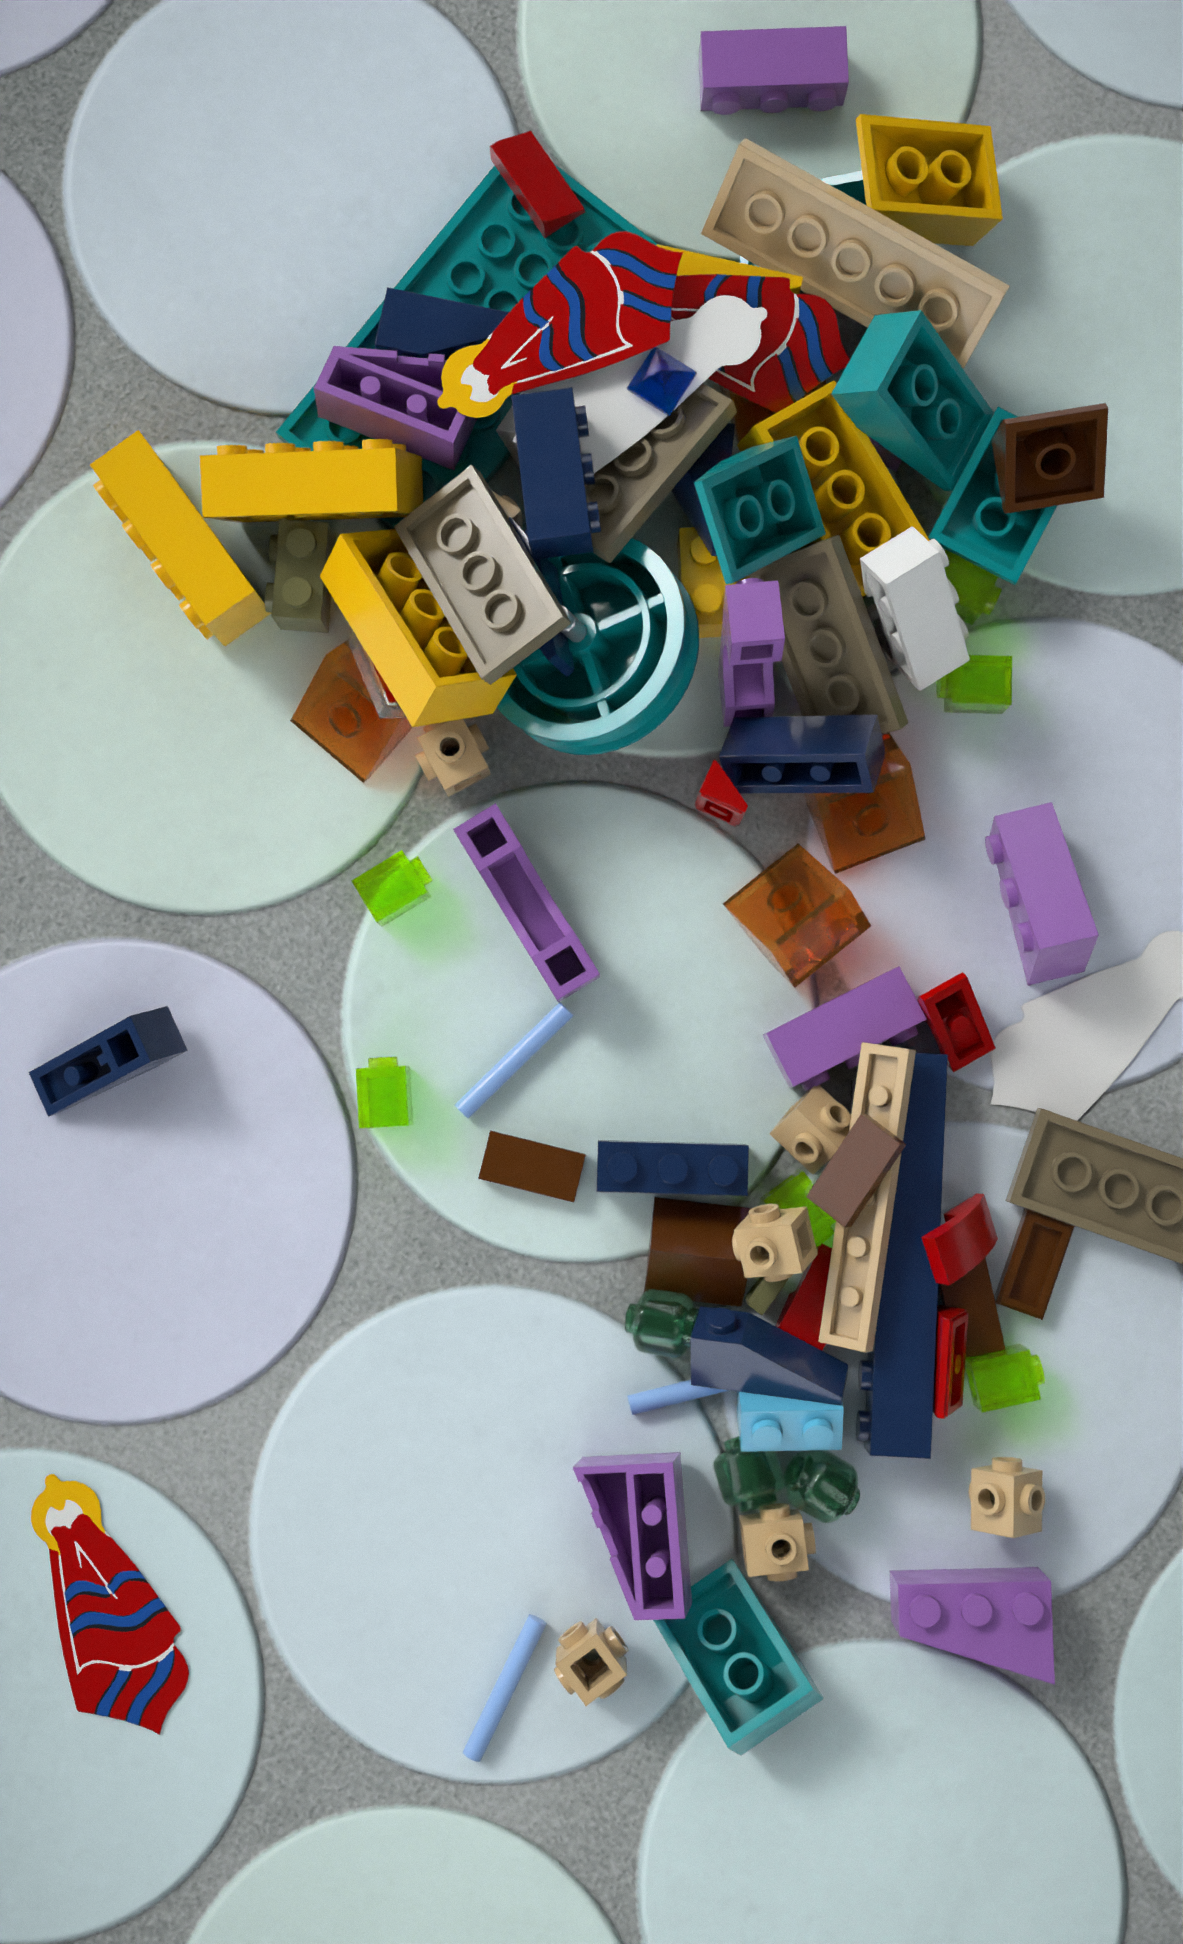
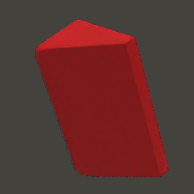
[489,131,585,238]
[695,759,748,827]
[933,1304,969,1419]

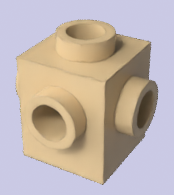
[415,719,491,797]
[769,1085,851,1174]
[732,1204,818,1282]
[969,1457,1045,1538]
[739,1503,816,1581]
[554,1618,629,1706]

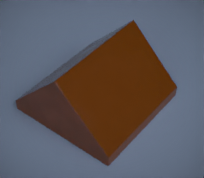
[992,403,1108,514]
[643,1197,752,1307]

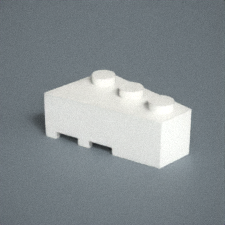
[860,526,970,691]

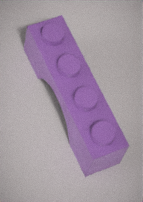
[718,578,785,727]
[453,803,600,1003]

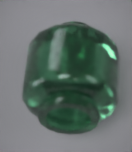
[625,1289,699,1359]
[712,1436,785,1513]
[783,1450,860,1524]

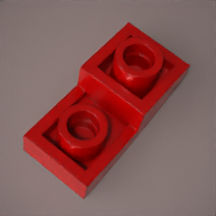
[921,1193,998,1285]
[775,1243,832,1350]

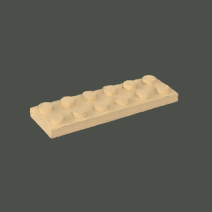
[701,138,1010,369]

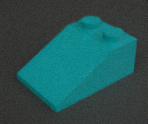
[831,310,994,491]
[928,406,1058,585]
[694,436,826,584]
[653,1559,824,1756]

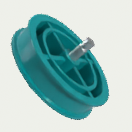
[497,538,699,755]

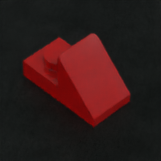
[917,972,996,1073]

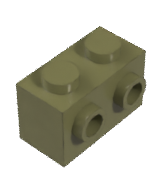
[265,519,336,633]

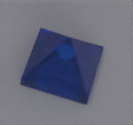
[627,347,697,416]

